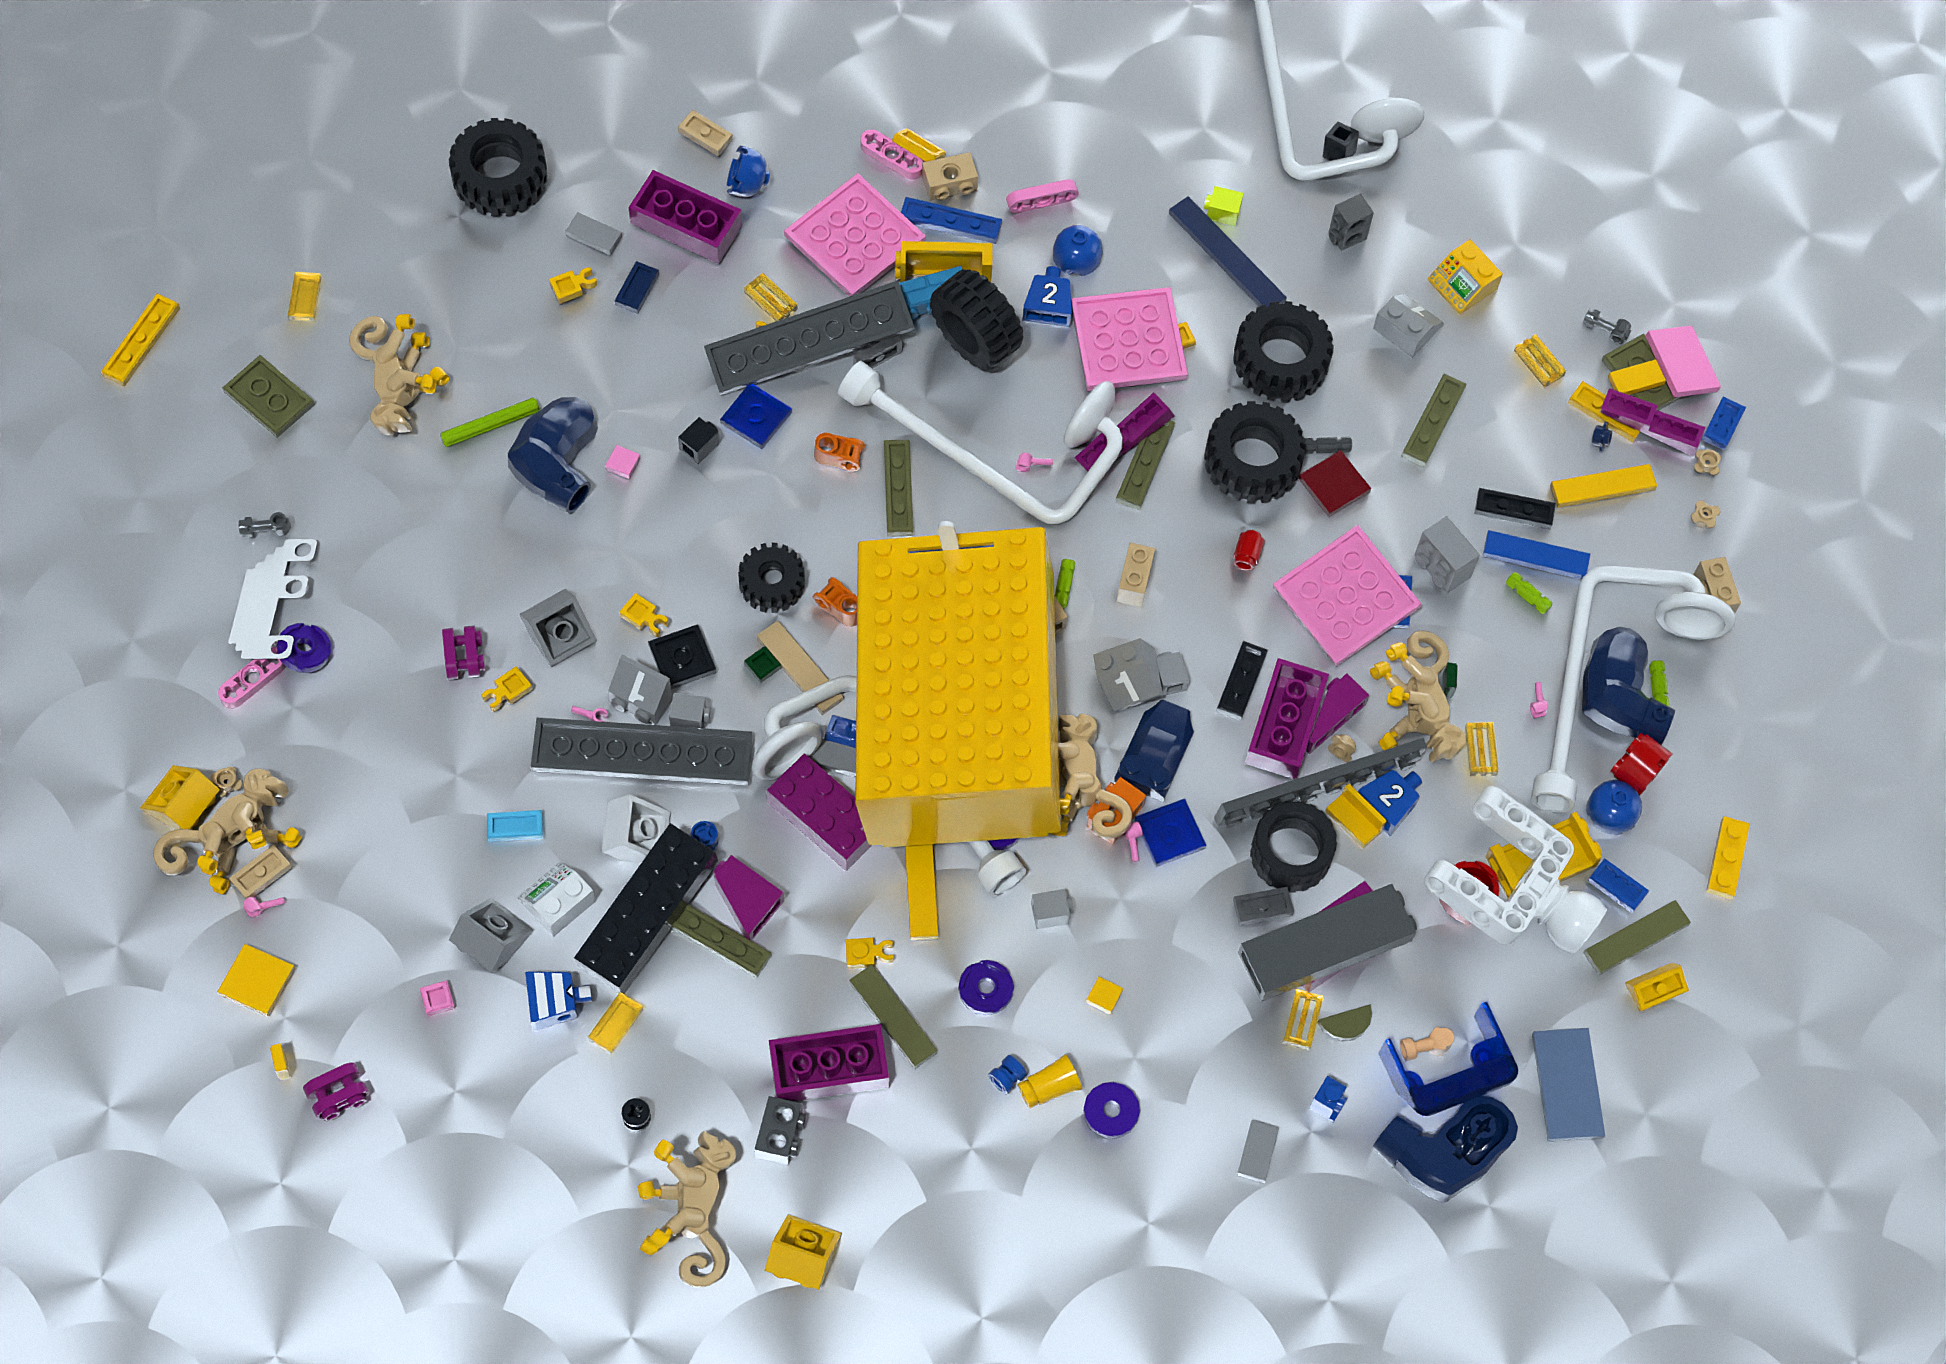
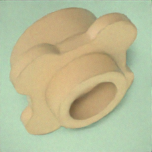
[1694,449,1721,476]
[1691,500,1720,528]
[1328,734,1356,762]
[210,767,242,797]

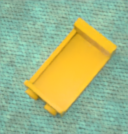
[895,241,993,282]
[1485,812,1602,898]

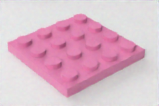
[784,173,926,297]
[1071,287,1188,391]
[1273,525,1421,667]

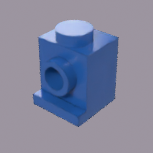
[1309,1076,1348,1123]

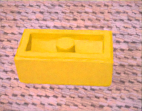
[1625,963,1689,1011]

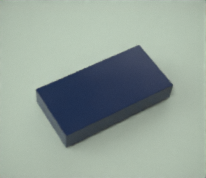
[614,261,659,314]

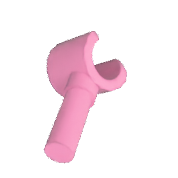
[1016,453,1053,472]
[1530,682,1548,718]
[571,706,608,722]
[1124,822,1143,862]
[243,896,285,918]

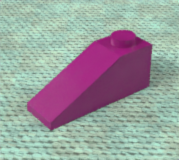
[1306,673,1369,754]

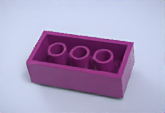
[628,170,742,264]
[1245,658,1329,779]
[767,753,872,871]
[769,1024,889,1102]

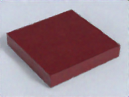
[1298,450,1371,517]

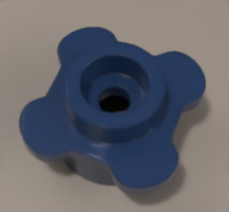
[1592,422,1612,452]

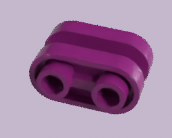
[442,625,485,680]
[303,1062,369,1121]

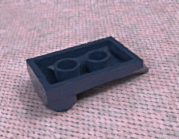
[1114,699,1194,802]

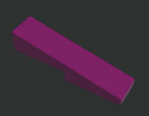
[1600,388,1706,457]
[1074,392,1175,472]

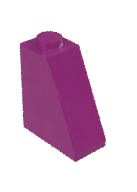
[714,855,784,941]

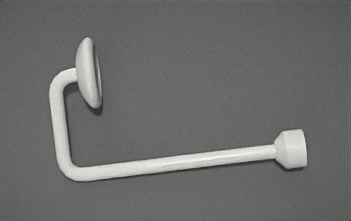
[1254,0,1424,181]
[838,361,1122,524]
[1531,566,1736,813]
[752,675,1026,896]

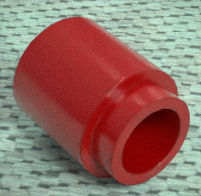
[1233,530,1265,571]

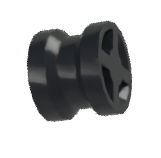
[621,1098,651,1132]

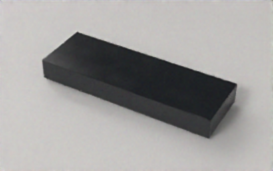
[1474,488,1556,529]
[1216,641,1268,721]

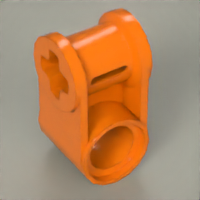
[814,433,865,472]
[813,577,857,627]

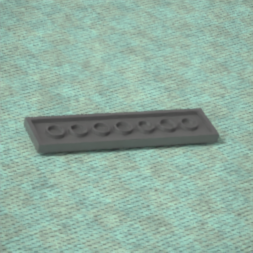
[704,280,915,395]
[531,717,753,785]
[1214,738,1427,828]

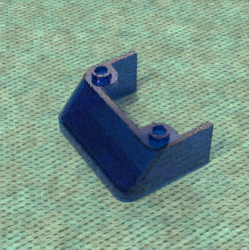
[1378,1002,1518,1116]

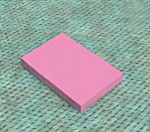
[1645,326,1721,397]

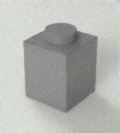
[1156,652,1189,696]
[669,693,711,728]
[1031,889,1074,929]

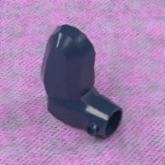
[508,397,598,513]
[1582,627,1675,745]
[1372,1095,1518,1203]

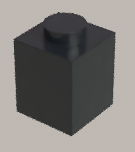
[1322,121,1359,161]
[678,417,719,464]

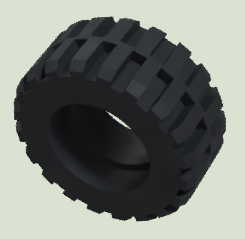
[449,118,548,217]
[929,269,1024,370]
[1233,301,1334,402]
[1204,401,1306,504]

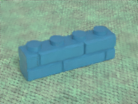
[899,266,962,320]

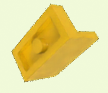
[1325,784,1386,849]

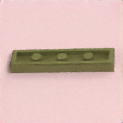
[1401,374,1467,467]
[1115,420,1175,511]
[884,440,913,537]
[1584,900,1691,975]
[672,904,772,978]
[849,964,938,1069]

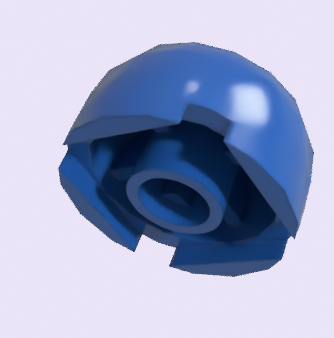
[727,145,770,197]
[1053,225,1103,276]
[1586,780,1642,836]

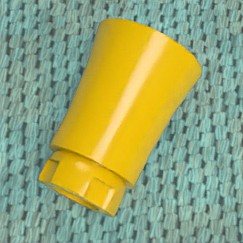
[1017,1054,1082,1109]

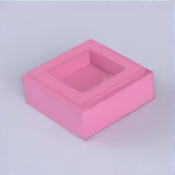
[605,445,641,479]
[420,980,455,1017]

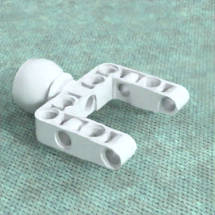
[1424,786,1607,954]

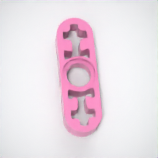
[861,129,923,180]
[1006,179,1079,213]
[218,647,286,709]

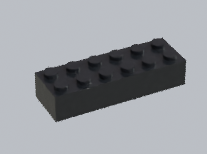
[574,823,718,996]

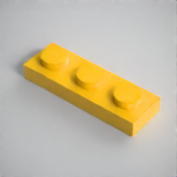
[1706,816,1750,900]

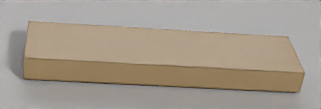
[757,620,843,715]

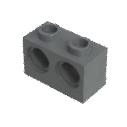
[1328,194,1374,251]
[754,1096,806,1165]

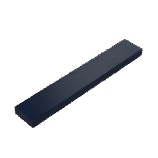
[1169,196,1287,307]

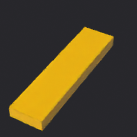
[101,293,180,387]
[1550,464,1657,508]
[905,844,938,940]

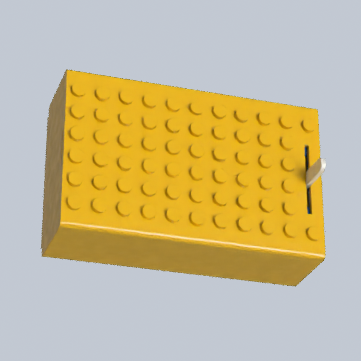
[855,521,1061,847]

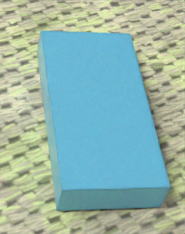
[487,810,543,842]

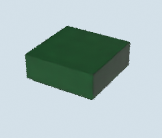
[744,646,782,683]
[1442,662,1458,698]

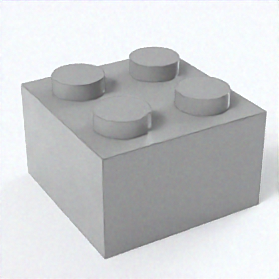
[1414,516,1480,593]

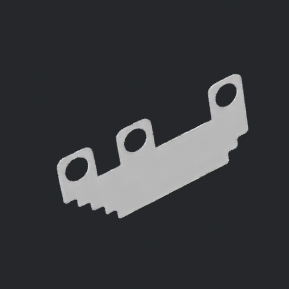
[228,539,317,659]

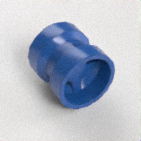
[690,821,719,851]
[988,1055,1027,1095]

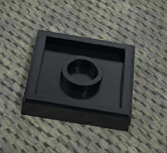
[648,624,717,689]

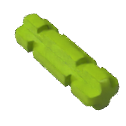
[1055,559,1075,609]
[1506,572,1553,614]
[1649,660,1670,706]

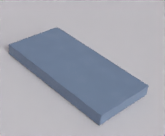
[1532,1028,1605,1142]

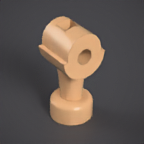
[1400,1027,1454,1061]

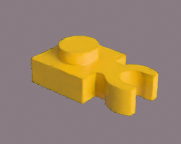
[549,267,597,304]
[619,593,669,637]
[482,666,533,712]
[845,938,894,969]

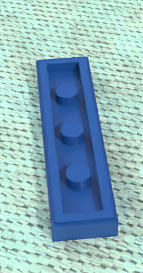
[901,197,1002,244]
[1482,530,1590,579]

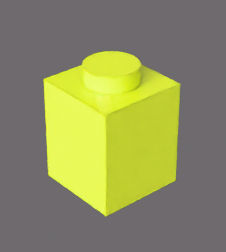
[1204,186,1244,227]

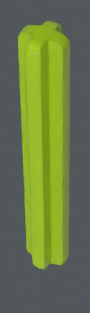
[440,398,539,447]

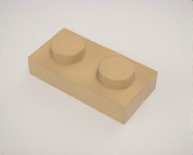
[678,110,733,156]
[229,844,292,900]

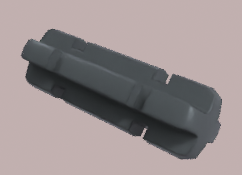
[1305,437,1352,453]

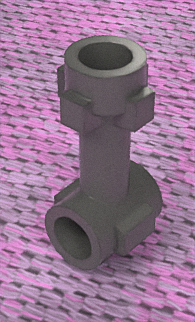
[1583,308,1632,344]
[239,512,291,538]

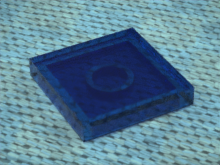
[720,384,792,449]
[1134,798,1206,867]

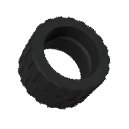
[1250,801,1337,893]

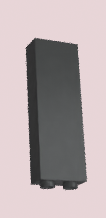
[1238,884,1417,1002]

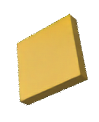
[217,944,295,1017]

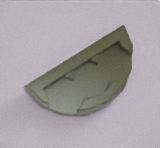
[1317,1004,1372,1041]

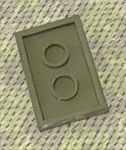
[1602,333,1684,411]
[222,355,315,438]

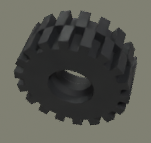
[738,542,805,613]

